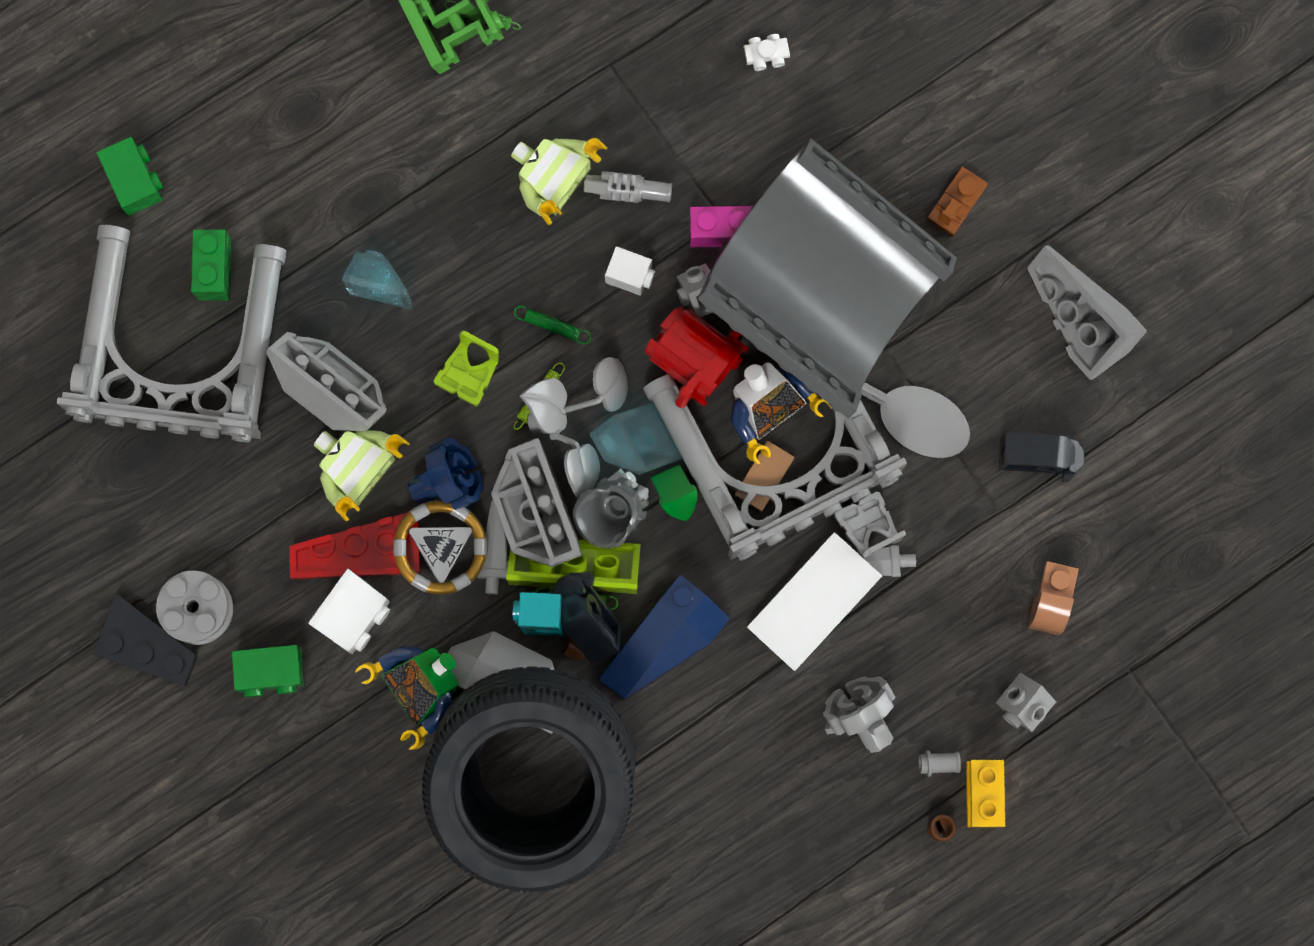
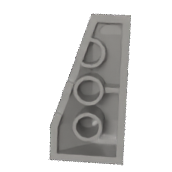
[1027,245,1147,380]

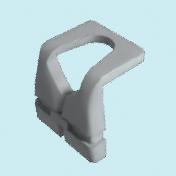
[834,492,906,559]

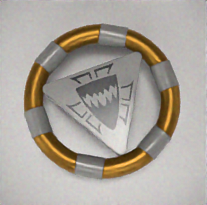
[393,500,487,595]

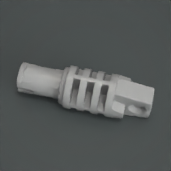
[584,171,672,203]

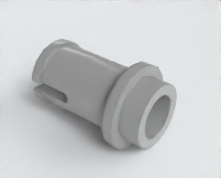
[918,751,961,777]

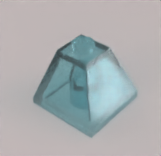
[343,250,413,309]
[590,403,682,475]

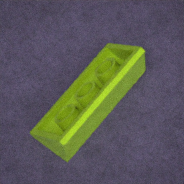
[506,540,641,594]

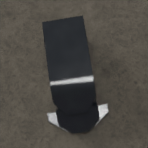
[999,431,1084,482]
[549,572,622,664]

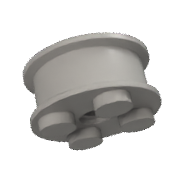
[156,571,234,645]

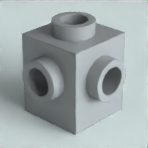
[676,263,712,318]
[996,673,1056,732]

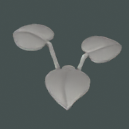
[520,357,628,499]

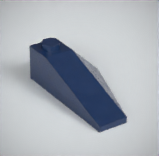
[599,575,730,700]

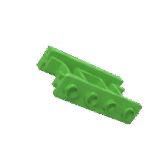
[399,0,505,74]

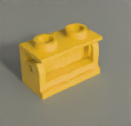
[966,760,1005,827]

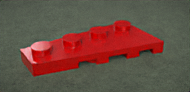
[289,511,421,580]

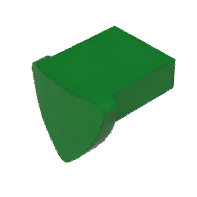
[651,465,697,521]

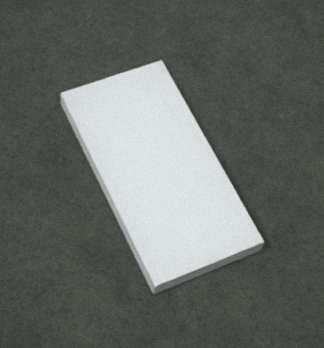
[747,532,882,671]

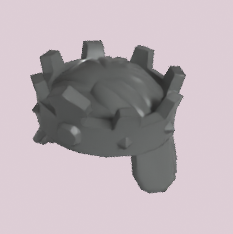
[572,477,648,549]

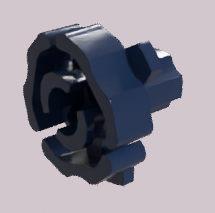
[408,438,484,510]

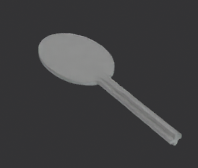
[861,383,970,458]

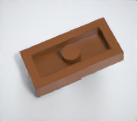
[927,166,989,237]

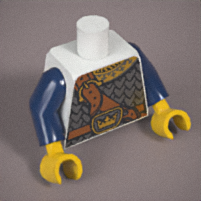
[730,363,832,464]

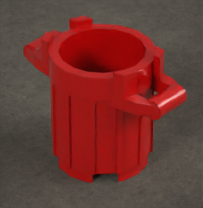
[645,306,749,408]

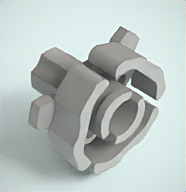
[823,676,895,753]

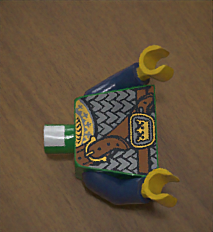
[355,646,459,750]

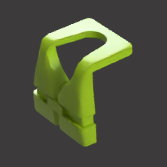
[434,330,499,406]

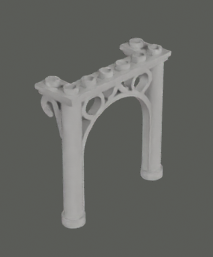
[57,225,287,443]
[643,374,907,561]

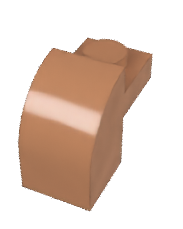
[1027,561,1079,636]

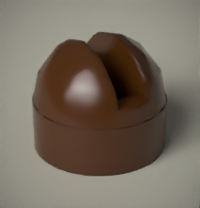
[562,637,586,660]
[927,815,956,842]

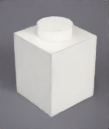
[605,247,656,296]

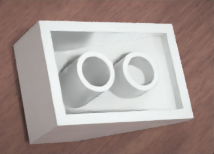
[308,569,390,655]

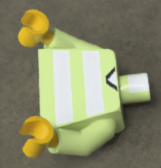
[511,138,607,225]
[314,430,409,521]

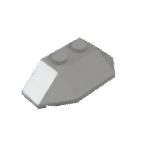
[266,332,387,431]
[491,438,582,567]
[448,631,555,734]

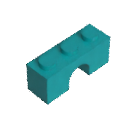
[513,592,564,637]

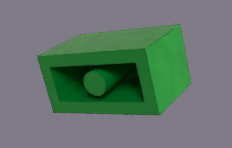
[96,137,163,216]
[191,230,231,301]
[232,645,305,698]

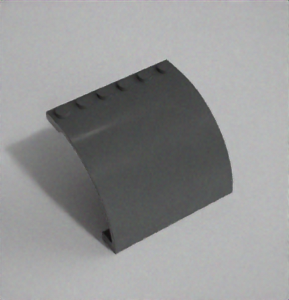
[697,138,957,419]

